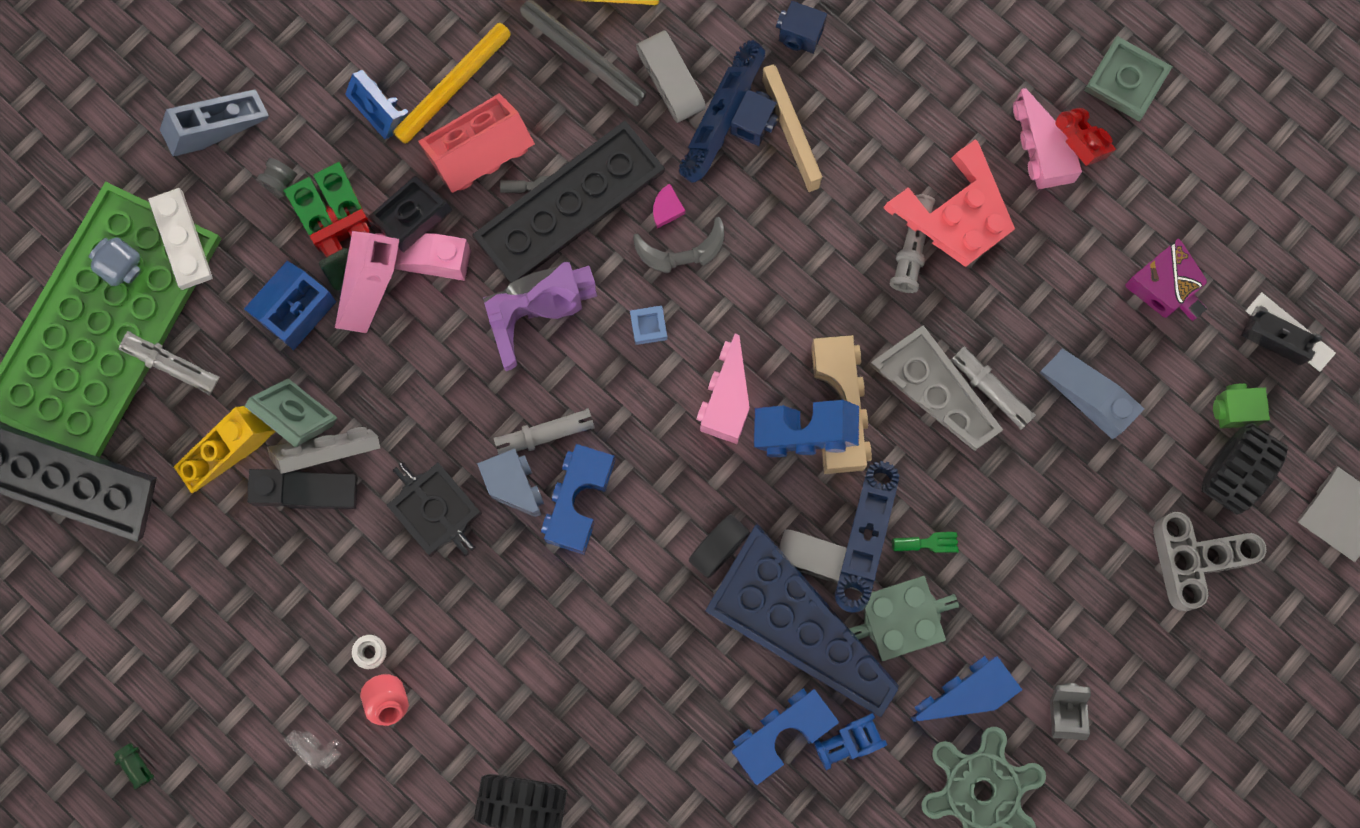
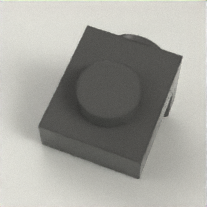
[1050,683,1091,740]

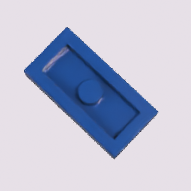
[345,70,408,139]

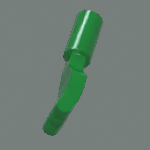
[892,532,959,553]

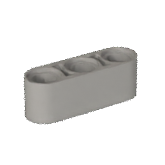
[636,30,706,123]
[779,529,859,591]

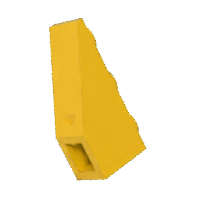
[174,406,276,493]

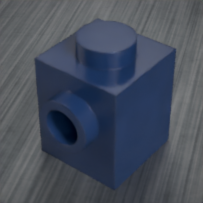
[776,1,827,54]
[731,90,779,146]

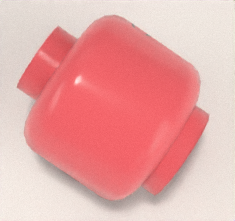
[360,674,409,726]

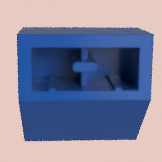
[244,261,337,351]

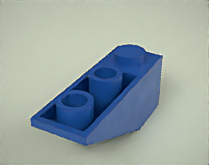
[911,655,1022,722]

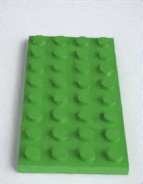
[0,181,221,457]

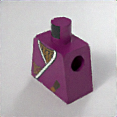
[1125,238,1208,322]

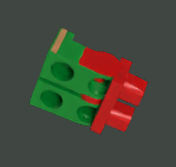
[283,162,371,263]

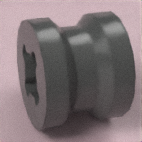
[256,158,297,197]

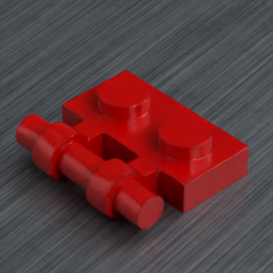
[1055,107,1117,166]

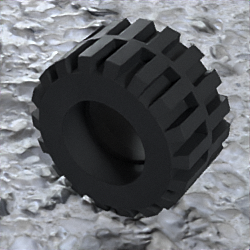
[1201,423,1288,515]
[474,774,568,828]

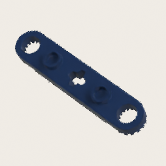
[679,40,765,183]
[835,461,899,612]

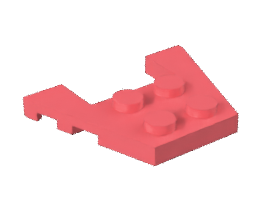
[883,139,1015,267]

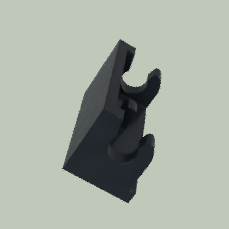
[1241,306,1322,365]

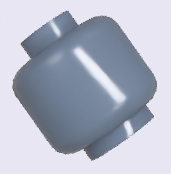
[89,237,141,286]

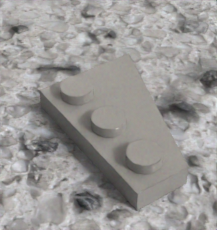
[267,427,380,474]

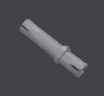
[118,331,220,395]
[950,346,1036,430]
[494,408,595,455]

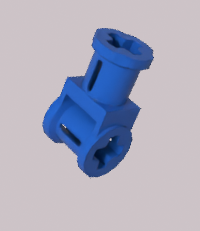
[813,713,888,771]

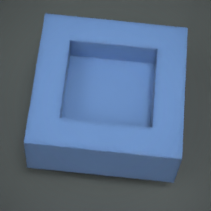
[630,306,667,345]

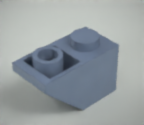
[477,449,544,517]

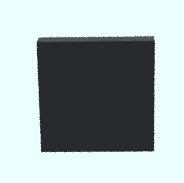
[368,176,452,252]

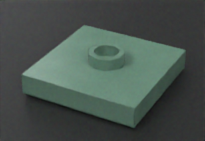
[1084,36,1173,122]
[245,379,337,447]

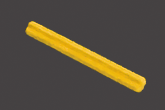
[394,23,511,144]

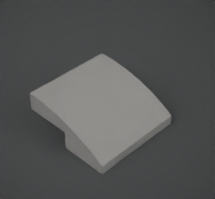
[1297,466,1360,562]

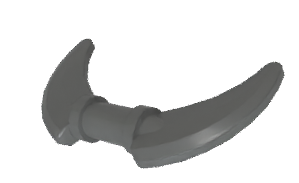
[633,217,724,273]

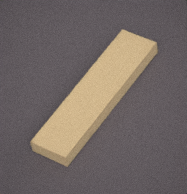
[762,64,822,192]

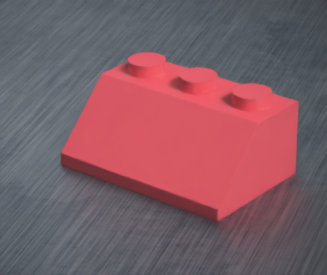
[418,93,535,193]

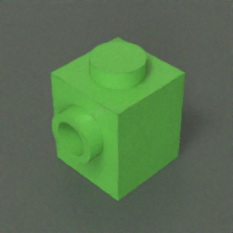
[1213,384,1270,429]

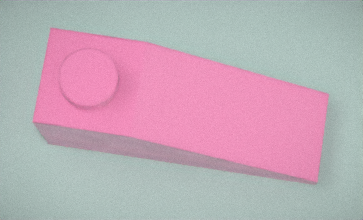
[375,233,471,281]

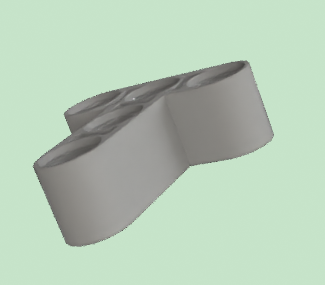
[1153,512,1266,611]

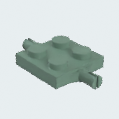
[849,576,959,661]

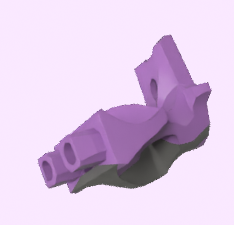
[483,262,597,371]

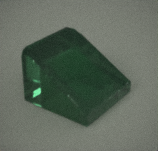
[318,248,349,291]

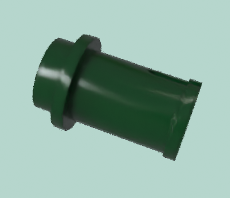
[113,743,154,790]

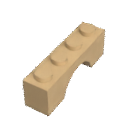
[811,335,872,474]

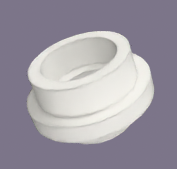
[352,635,387,669]

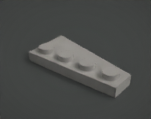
[870,325,1003,451]

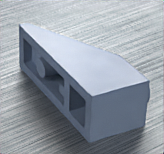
[160,89,269,156]
[1039,348,1144,440]

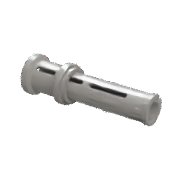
[890,194,935,293]

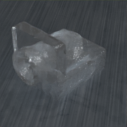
[284,730,343,770]

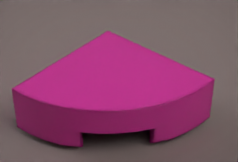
[653,184,685,229]

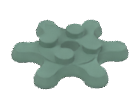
[921,727,1046,828]

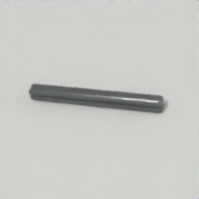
[520,0,646,106]

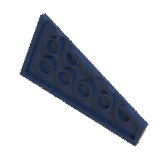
[705,524,899,717]

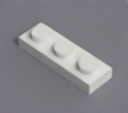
[148,188,213,290]

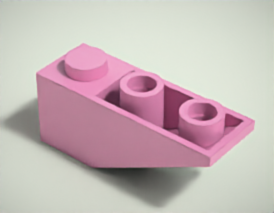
[1013,88,1082,190]
[335,231,399,333]
[696,334,750,444]

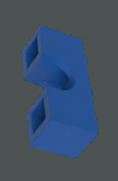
[754,400,859,457]
[541,444,615,555]
[731,688,839,786]

